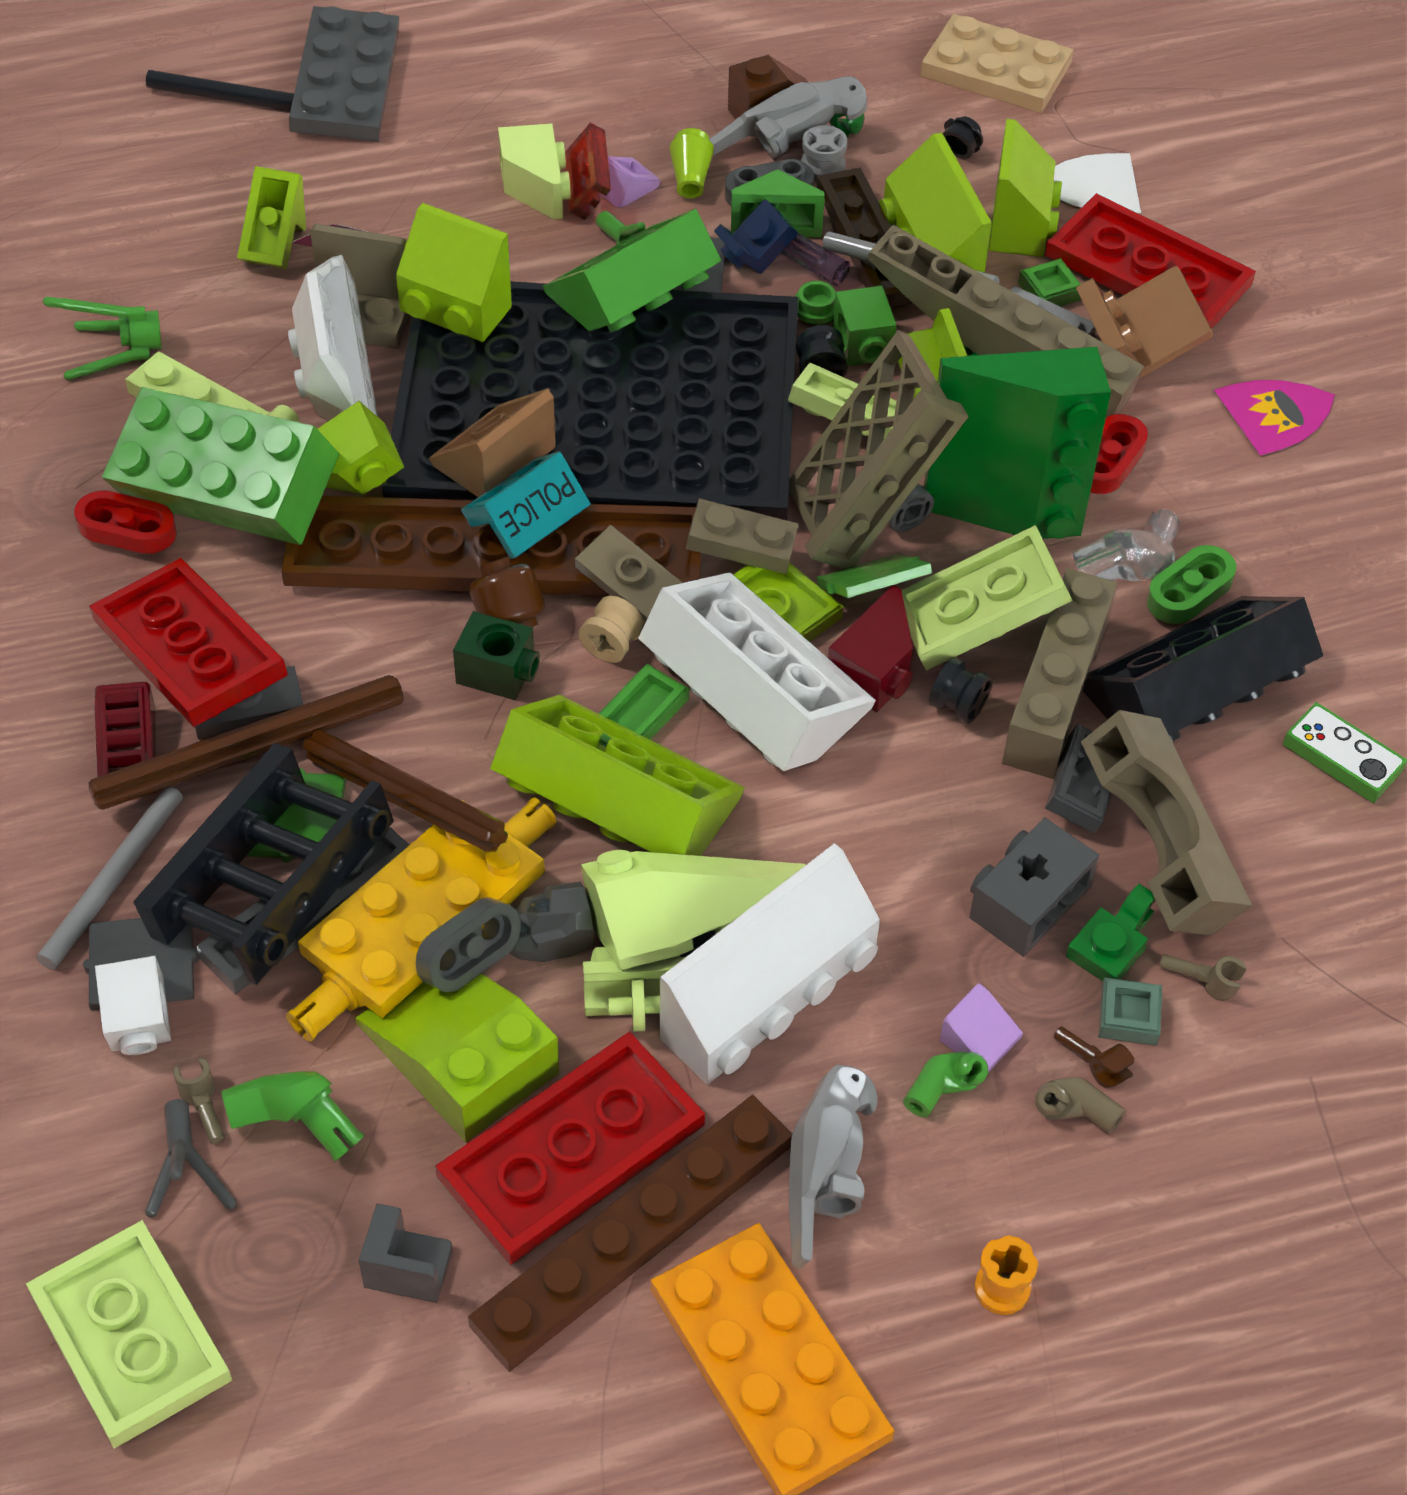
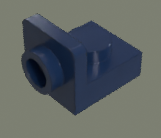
[714,199,799,274]

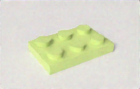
[902,525,1073,671]
[26,1220,233,1449]

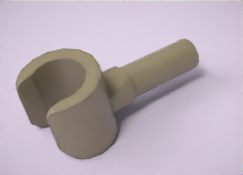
[1160,954,1246,1001]
[173,1057,225,1144]

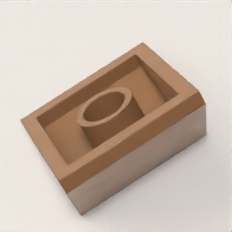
[429,388,555,497]

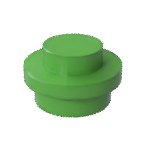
[794,281,836,325]

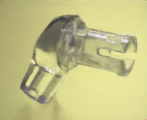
[1072,509,1180,582]

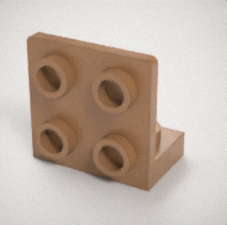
[1076,266,1213,379]

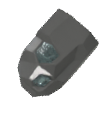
[508,881,594,962]

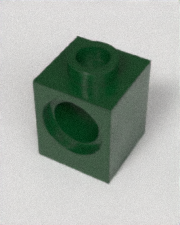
[453,611,540,701]

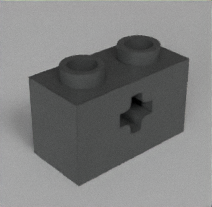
[969,817,1100,957]

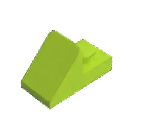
[237,166,306,270]

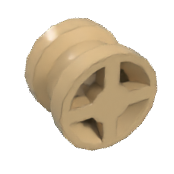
[579,596,645,663]

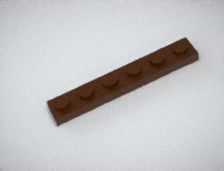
[468,1094,792,1372]

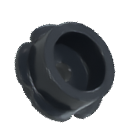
[943,116,984,159]

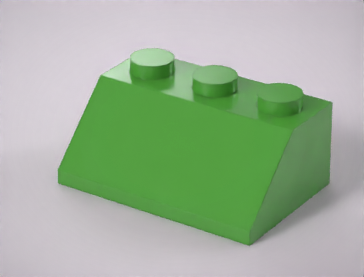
[543,209,722,333]

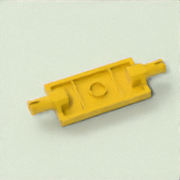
[286,797,557,1042]

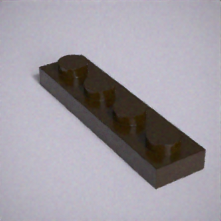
[817,167,913,308]

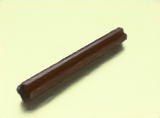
[303,730,508,853]

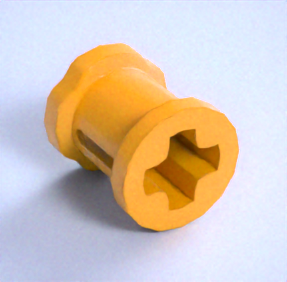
[974,1235,1038,1315]

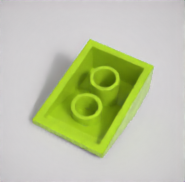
[355,973,559,1142]

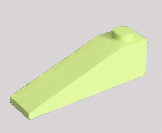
[581,850,806,970]

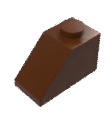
[728,54,808,120]

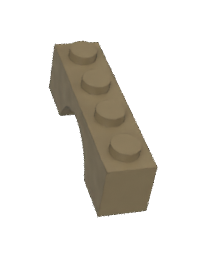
[1002,568,1118,779]
[1081,710,1253,935]

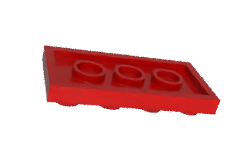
[1045,193,1256,329]
[89,558,288,727]
[435,1031,705,1266]

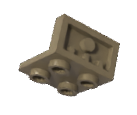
[310,224,411,349]

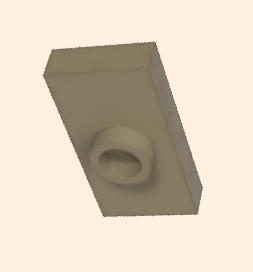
[575,525,683,623]

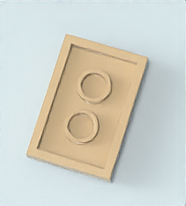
[920,13,1074,113]

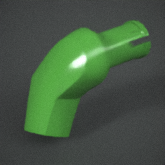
[221,1071,365,1162]

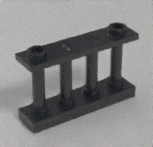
[133,743,394,985]

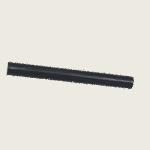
[146,70,294,111]

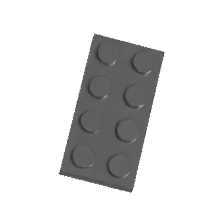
[289,6,399,142]

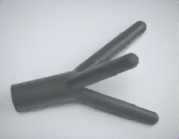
[145,1099,237,1218]

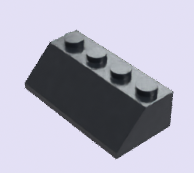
[1082,596,1324,742]

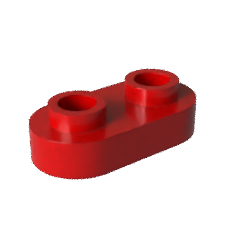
[1090,414,1148,494]
[74,490,177,554]

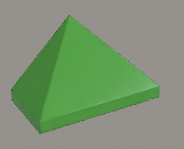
[730,169,825,238]

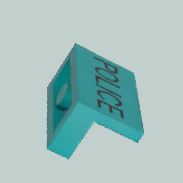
[461,451,591,559]

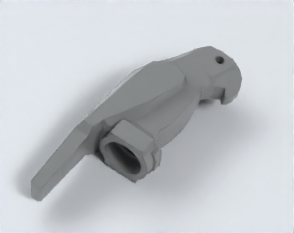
[710,76,868,160]
[789,1065,878,1269]

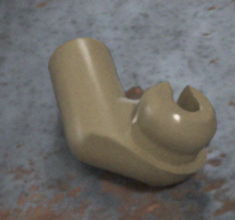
[1035,1077,1127,1134]

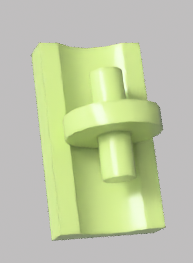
[583,947,686,1032]

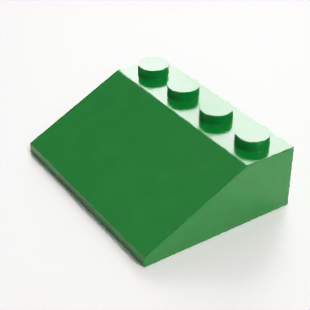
[924,347,1111,539]

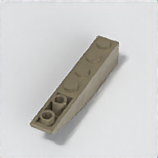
[867,225,1144,417]

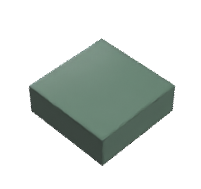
[1098,977,1163,1046]

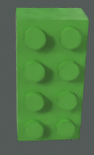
[102,387,340,545]

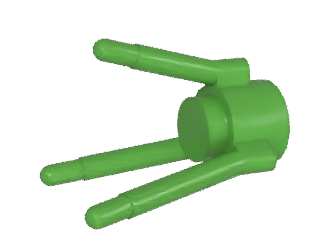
[43,297,162,380]

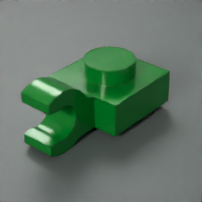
[1066,883,1156,982]

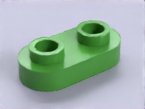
[1147,545,1236,624]

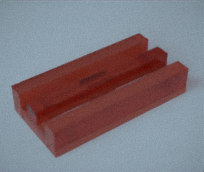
[565,122,611,220]

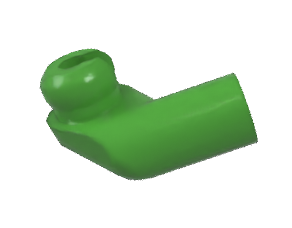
[903,1052,988,1117]

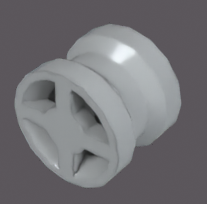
[801,125,848,182]

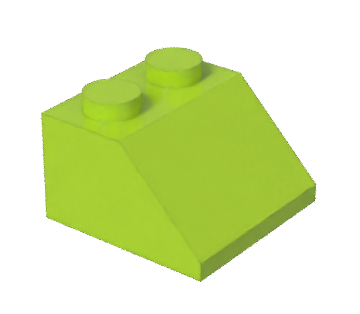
[989,119,1062,257]
[396,202,512,342]

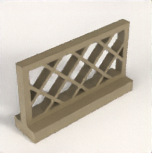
[789,330,969,569]

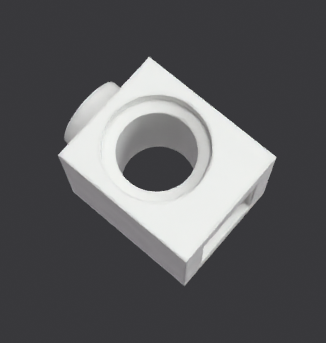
[95,956,171,1055]

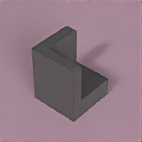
[359,1203,453,1303]

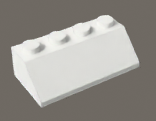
[638,572,876,771]
[659,843,880,1085]

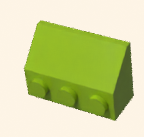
[879,132,992,273]

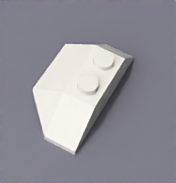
[288,255,378,421]

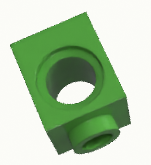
[833,286,897,366]

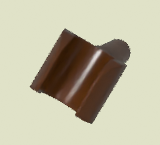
[1054,1026,1134,1088]

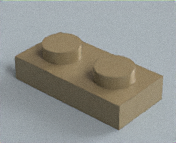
[686,499,799,574]

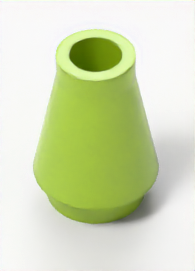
[669,128,714,199]

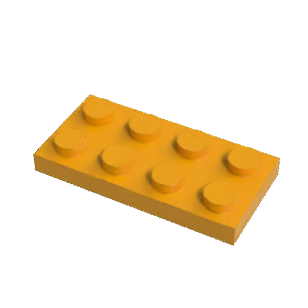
[650,1223,894,1495]

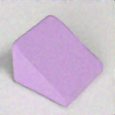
[591,156,661,208]
[940,983,1023,1073]

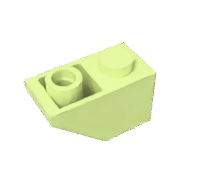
[498,123,571,220]

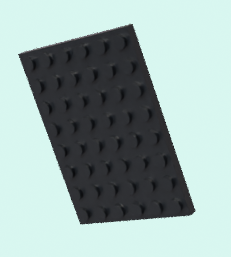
[382,281,798,520]

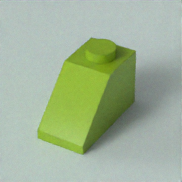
[317,401,405,495]

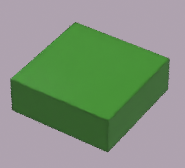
[1018,258,1081,306]

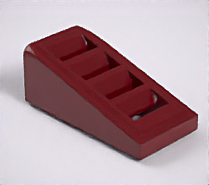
[95,682,156,793]

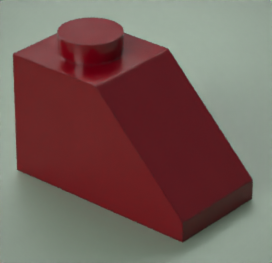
[828,585,913,713]

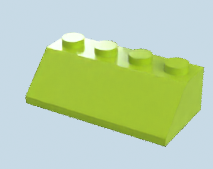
[490,695,745,856]

